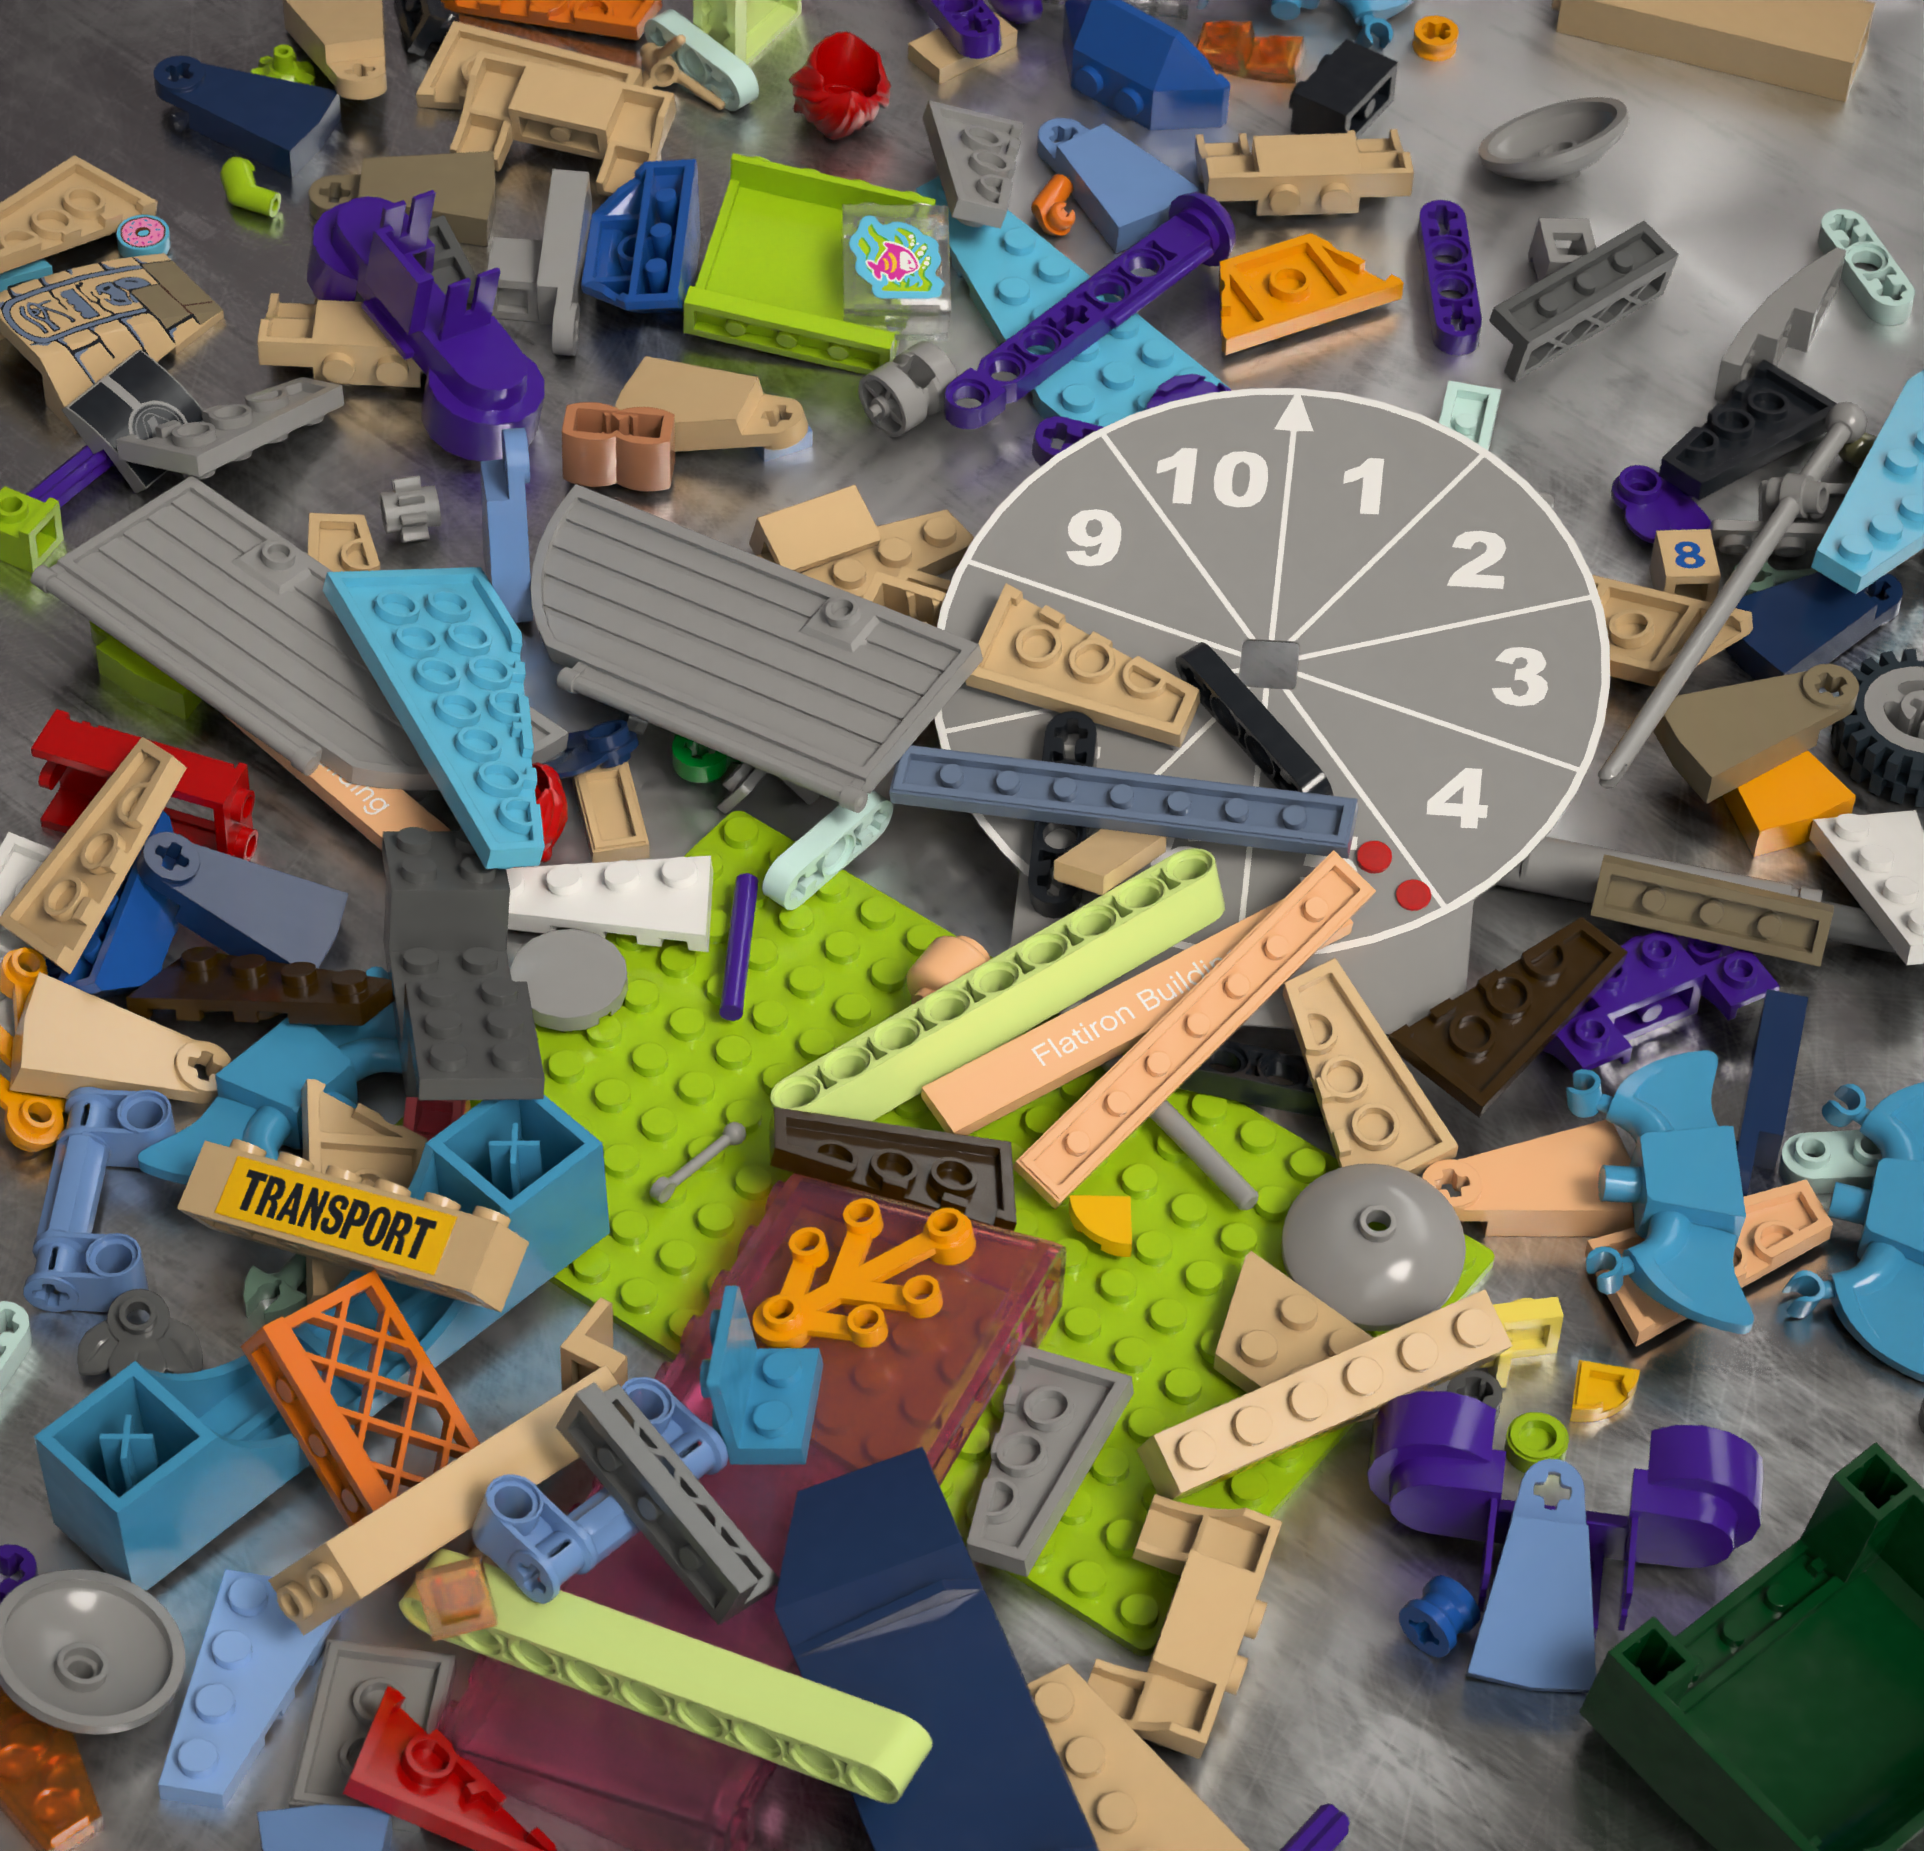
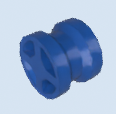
[1399,1575,1481,1658]

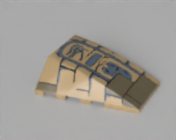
[0,253,224,435]

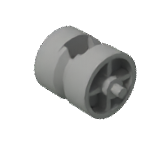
[858,341,958,437]

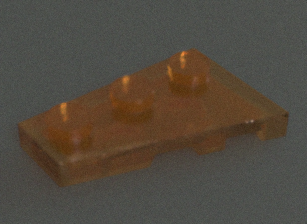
[0,1686,104,1851]

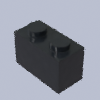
[1289,39,1398,139]

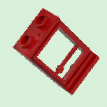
[31,709,258,861]

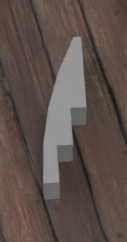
[1714,247,1846,403]

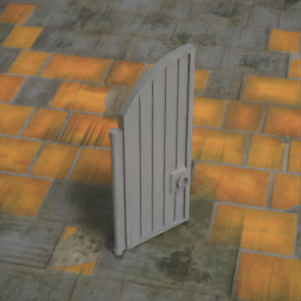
[30,475,569,791]
[530,484,983,813]

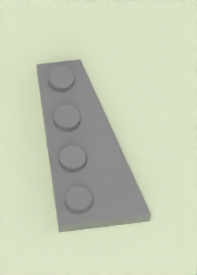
[922,100,1024,229]
[116,377,344,480]

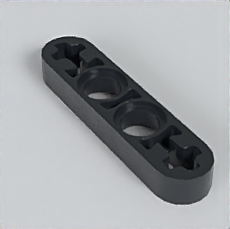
[1175,642,1334,796]
[1028,711,1098,919]
[1178,1040,1324,1119]

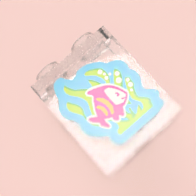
[841,202,951,341]

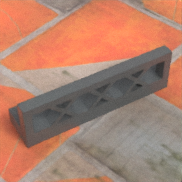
[1489,221,1679,382]
[556,1382,779,1626]

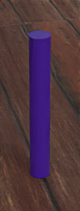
[719,873,759,1021]

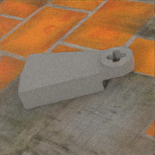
[536,169,592,356]

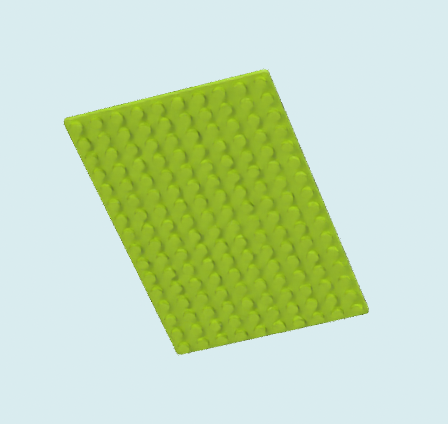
[395,810,1495,1657]

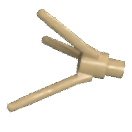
[640,35,725,110]

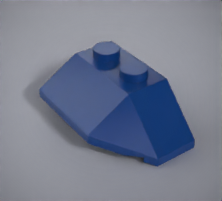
[1062,0,1231,131]
[581,159,701,314]
[45,810,180,998]

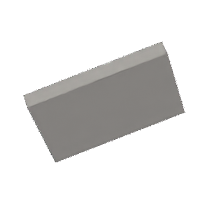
[288,1639,457,1833]

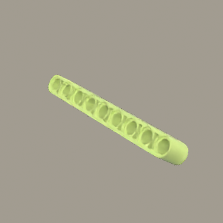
[770,848,1225,1121]
[399,1549,932,1804]

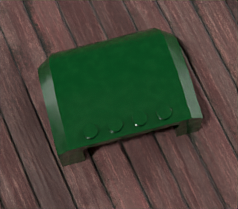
[1579,1442,1924,1851]

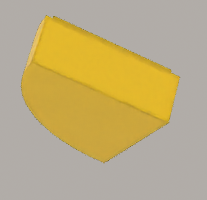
[1069,1195,1132,1257]
[1570,1360,1640,1423]

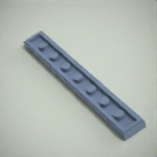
[889,745,1358,859]

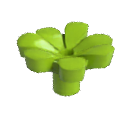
[251,45,316,86]

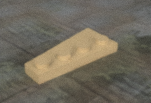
[0,155,158,274]
[966,583,1200,748]
[1282,958,1459,1176]
[1028,1663,1251,1851]

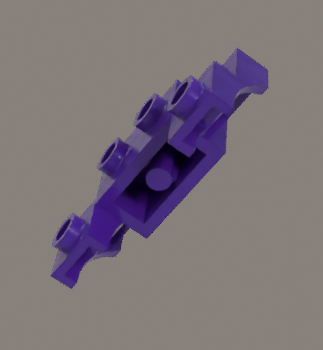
[1542,931,1780,1073]

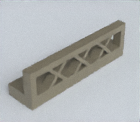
[1590,854,1834,967]

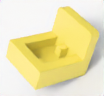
[1479,1296,1564,1388]

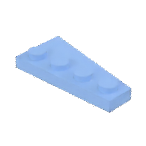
[158,1569,351,1809]

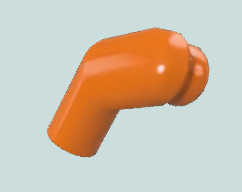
[1031,174,1075,237]

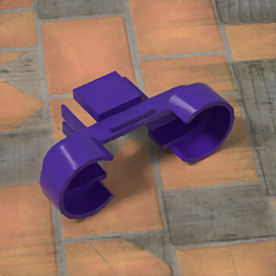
[307,190,545,461]
[1367,1391,1764,1640]

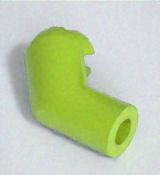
[220,157,281,217]

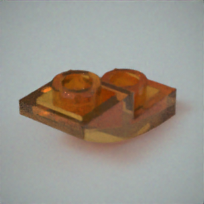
[1196,20,1307,84]

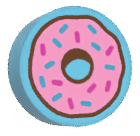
[117,215,170,258]

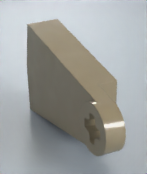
[309,151,496,247]
[1653,664,1859,804]

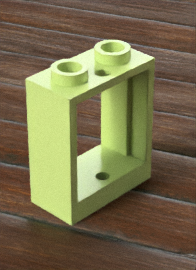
[693,0,802,65]

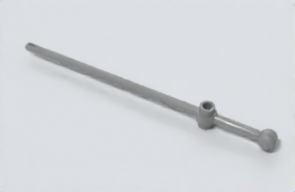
[1598,402,1868,789]

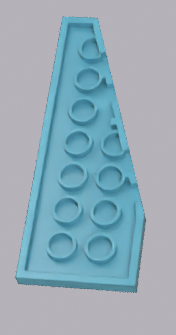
[916,176,1230,427]

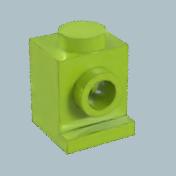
[0,486,64,573]

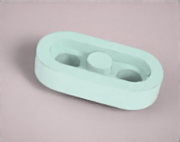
[1779,1130,1882,1194]

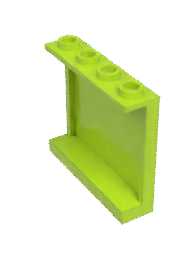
[684,153,936,375]

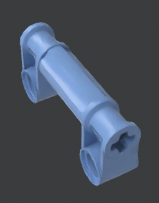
[23,1087,176,1312]
[471,1377,728,1604]

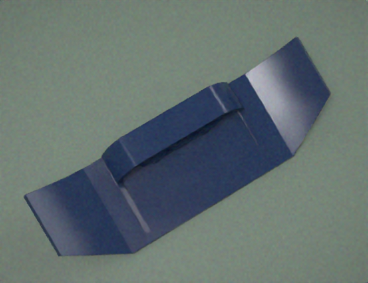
[774,1446,1100,1851]

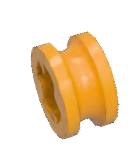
[1412,15,1459,62]

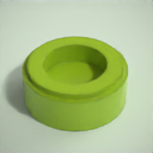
[1504,1412,1569,1473]

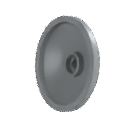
[1478,97,1629,183]
[1281,1164,1466,1331]
[0,1569,186,1734]

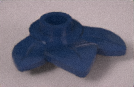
[543,720,639,779]

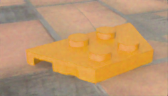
[1219,233,1404,355]

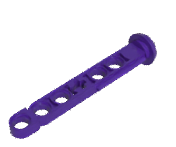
[944,192,1236,430]

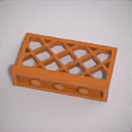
[240,1270,480,1527]

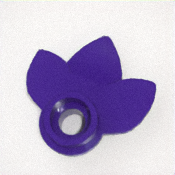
[1611,465,1711,544]

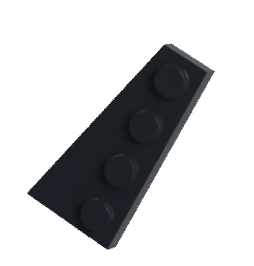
[1659,359,1837,501]

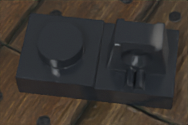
[394,0,460,56]

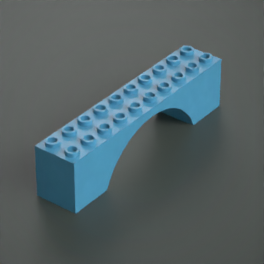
[34,1095,610,1591]

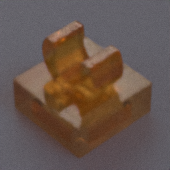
[416,1556,498,1641]

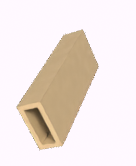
[1552,0,1875,102]
[268,1364,618,1636]

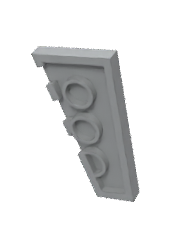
[967,1343,1134,1577]

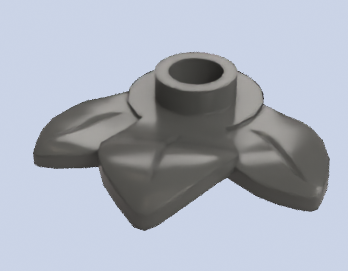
[77,1289,203,1378]

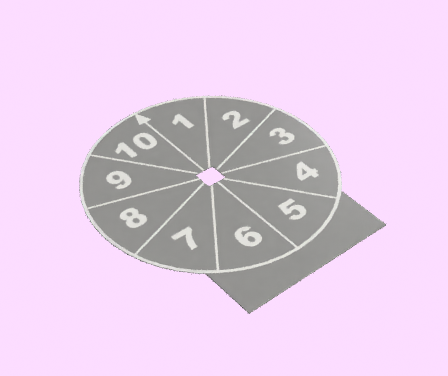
[934,388,1610,1036]

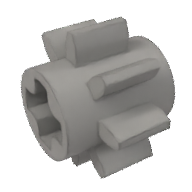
[379,475,441,543]

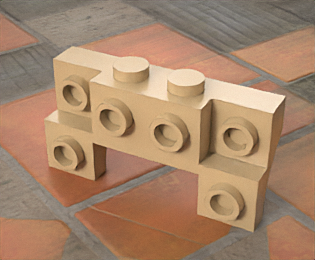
[450,50,676,197]
[1194,129,1414,216]
[257,293,423,388]
[1087,1494,1283,1759]

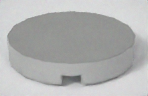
[510,929,628,1031]

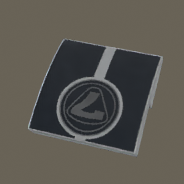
[62,349,203,493]

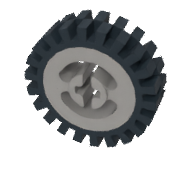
[1831,649,1924,807]

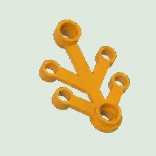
[0,947,67,1152]
[752,1198,976,1348]

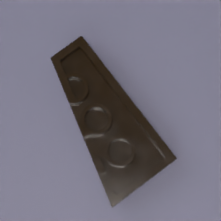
[1388,917,1628,1118]
[126,947,394,1026]
[769,1107,1017,1241]

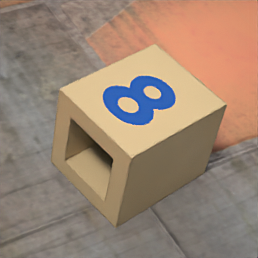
[1649,529,1721,603]

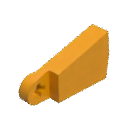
[1723,750,1856,857]

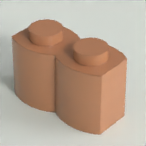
[562,402,675,492]

